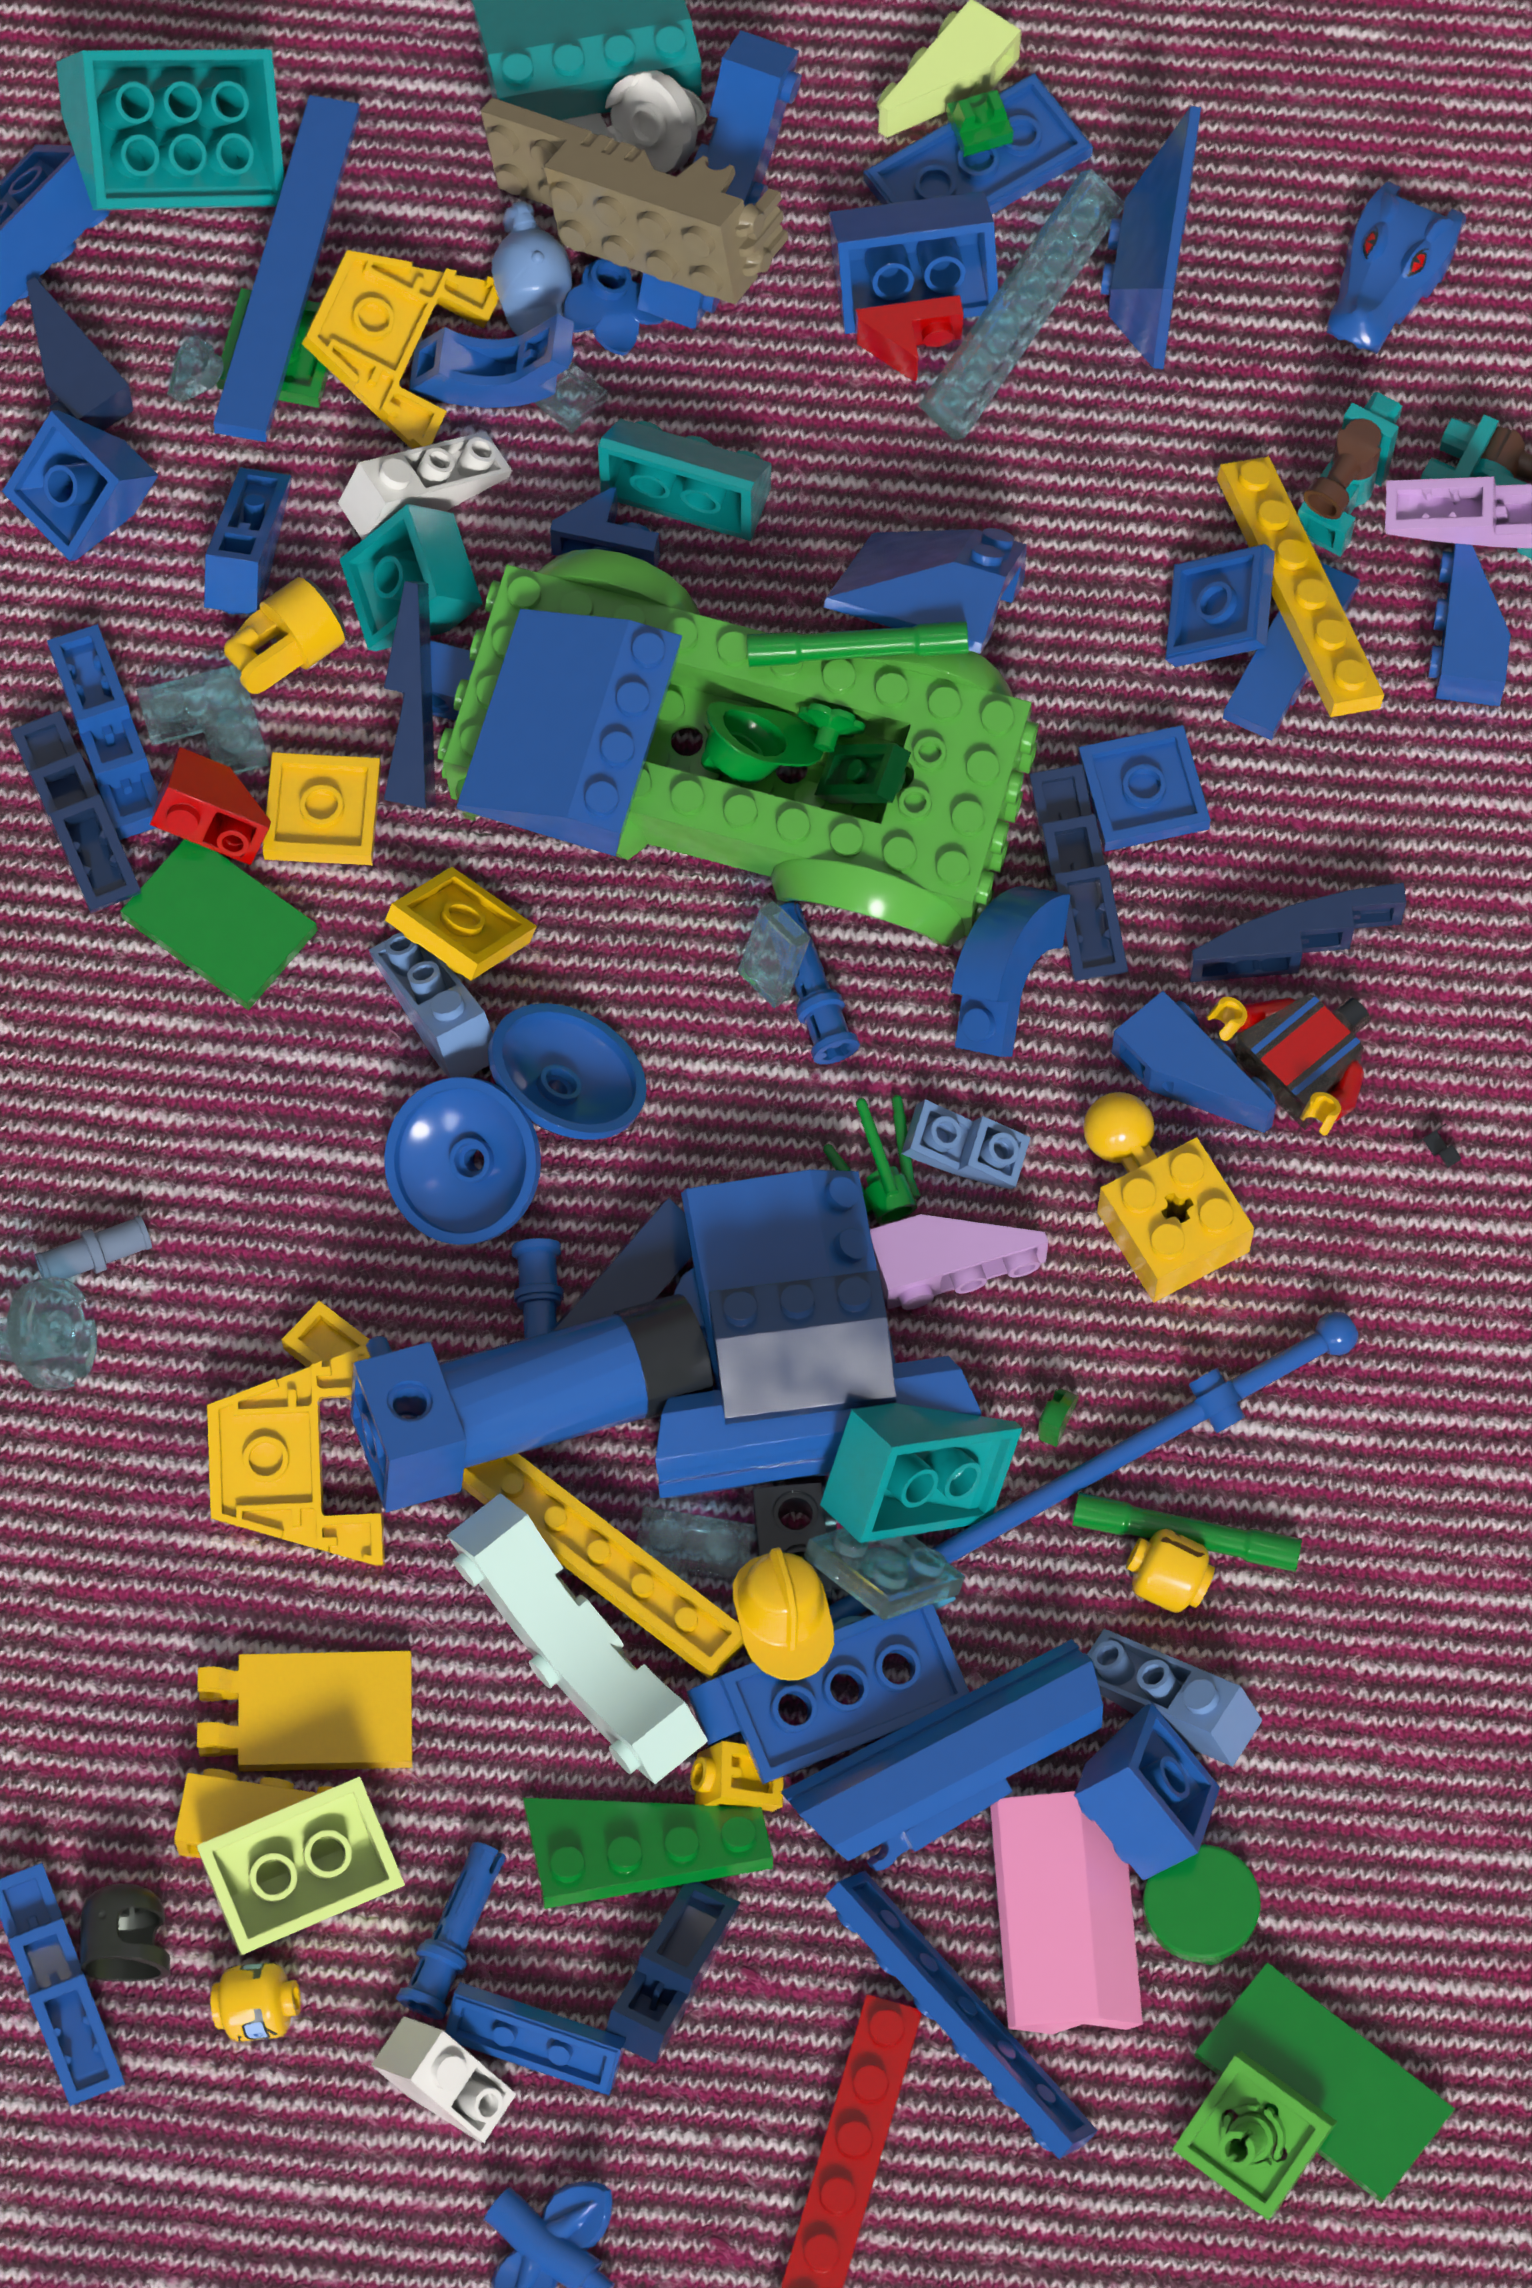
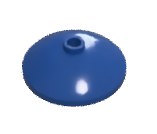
[488,1003,647,1140]
[384,1077,541,1245]

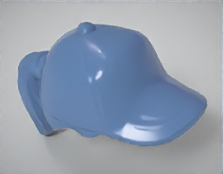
[492,201,572,336]

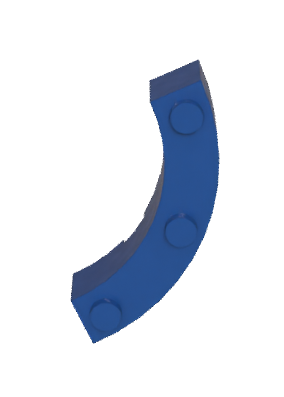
[637,30,802,330]

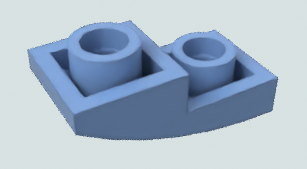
[901,1099,1031,1189]

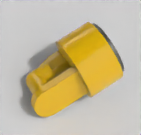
[224,577,346,694]

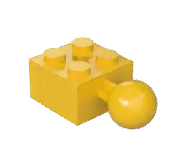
[1083,1092,1254,1303]

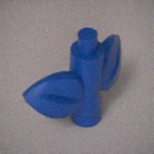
[484,2181,615,2288]

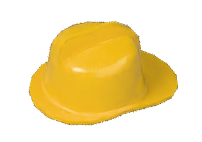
[732,1547,834,1680]

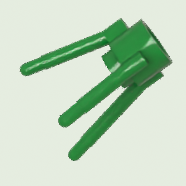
[823,1095,921,1224]

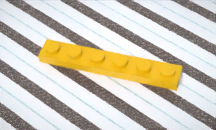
[1217,456,1384,717]

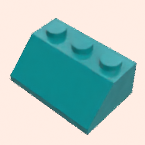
[598,419,771,541]

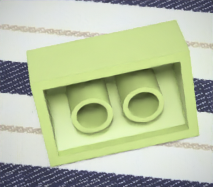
[197,1777,405,1956]

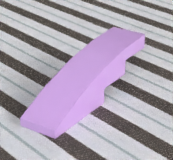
[1385,477,1532,548]

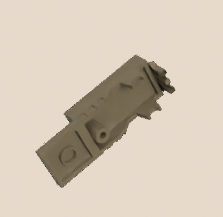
[481,98,789,304]

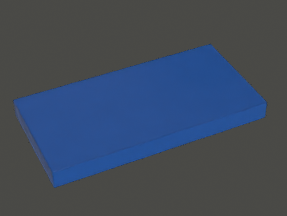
[863,73,1093,214]

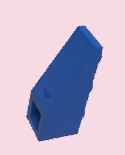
[1428,543,1511,707]
[1111,991,1277,1133]

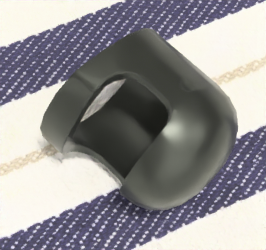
[80,1884,170,1982]

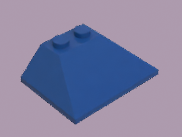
[1101,106,1201,369]
[824,528,1027,654]

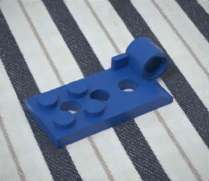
[686,1593,970,1785]

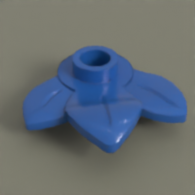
[563,258,664,356]

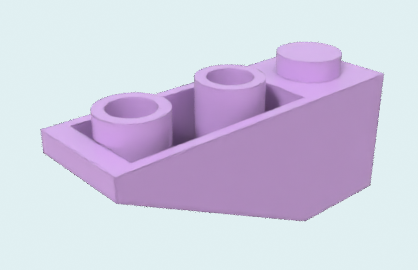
[870,1214,1048,1310]

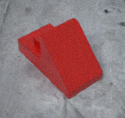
[855,295,964,381]

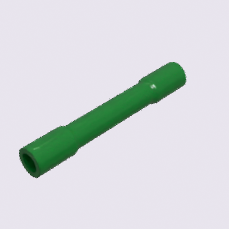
[747,621,969,667]
[1072,1492,1302,1572]

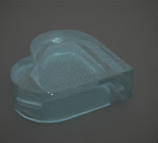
[167,336,223,403]

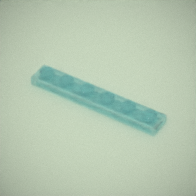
[918,169,1125,440]

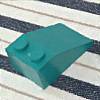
[820,1403,1022,1543]

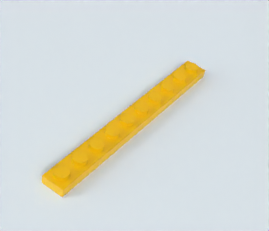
[281,1301,744,1680]

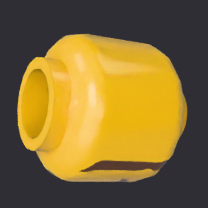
[1126,1529,1215,1613]

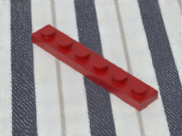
[781,1994,922,2288]

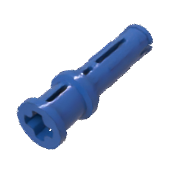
[768,903,860,1064]
[511,1238,564,1339]
[396,1842,506,2020]

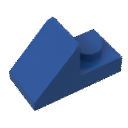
[550,487,660,567]

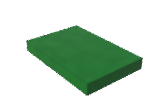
[120,839,318,1010]

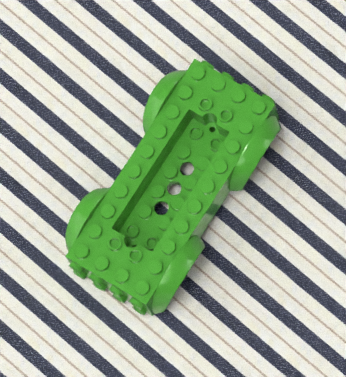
[438,549,1039,947]

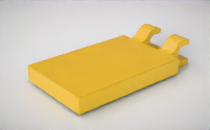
[197,1651,413,1771]

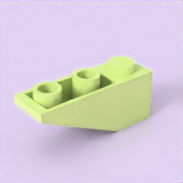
[877,0,1021,138]

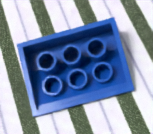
[456,609,682,857]
[681,1169,895,1390]

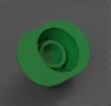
[701,701,824,784]

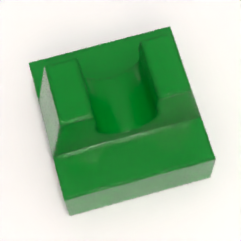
[947,89,1013,157]

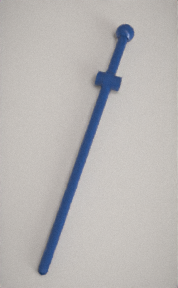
[828,1311,1359,1625]

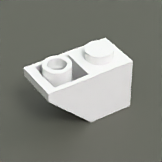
[371,2016,516,2143]

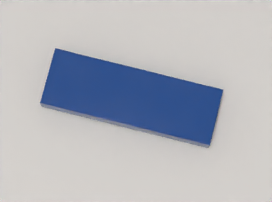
[445,1982,626,2096]

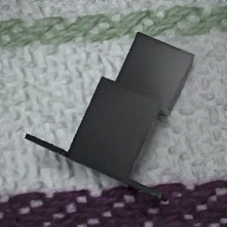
[1413,1124,1461,1168]

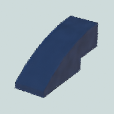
[605,1882,740,2064]

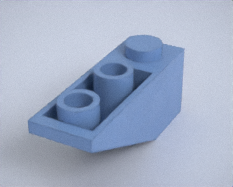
[369,932,493,1078]
[1087,1629,1263,1767]

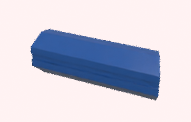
[655,1356,981,1498]
[781,1639,1103,1861]

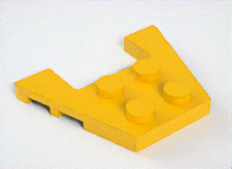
[302,250,499,449]
[207,1344,385,1566]

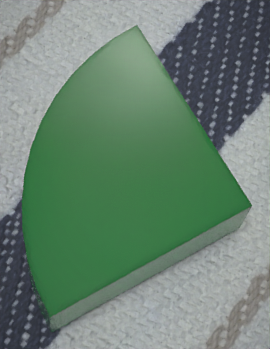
[1038,1388,1079,1447]

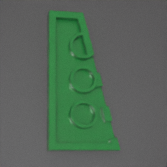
[523,1798,773,1909]

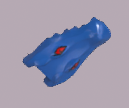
[1326,181,1466,354]

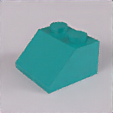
[339,504,483,651]

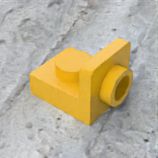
[690,1741,783,1812]

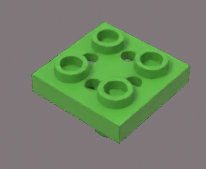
[1172,2051,1338,2220]

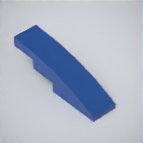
[1223,563,1360,741]
[47,624,159,840]
[0,1863,125,2106]

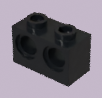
[753,1482,842,1606]

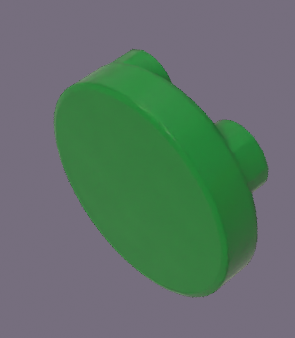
[1143,1844,1261,1965]

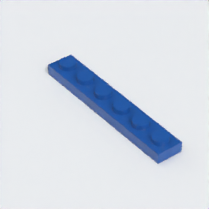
[825,1871,1098,2159]

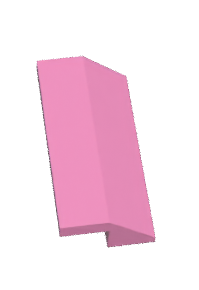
[990,1791,1143,2035]

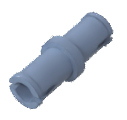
[34,1215,152,1287]

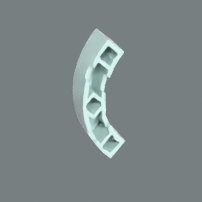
[447,1493,708,1784]

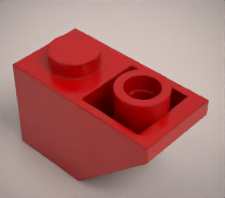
[150,747,271,865]

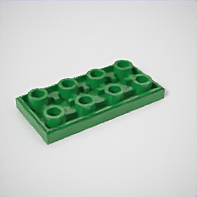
[1194,1962,1455,2204]

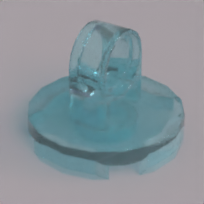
[0,1276,97,1391]

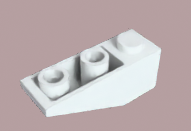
[338,431,512,540]

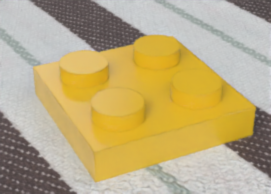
[262,752,381,865]
[385,867,537,981]

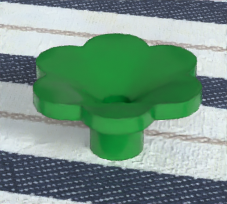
[797,703,866,753]

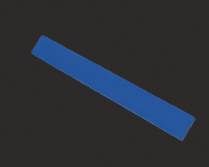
[214,95,360,442]

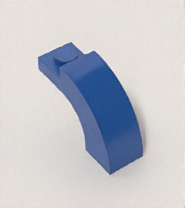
[409,314,574,408]
[951,886,1071,1057]

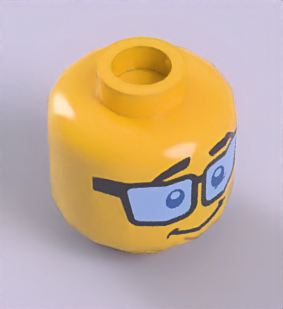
[211,1962,301,2042]

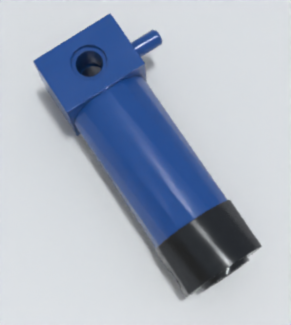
[350,1294,713,1513]

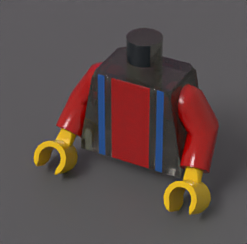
[1206,994,1371,1136]

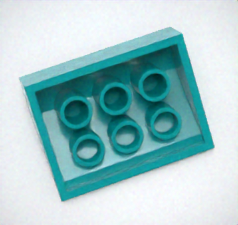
[471,0,702,120]
[56,49,284,211]

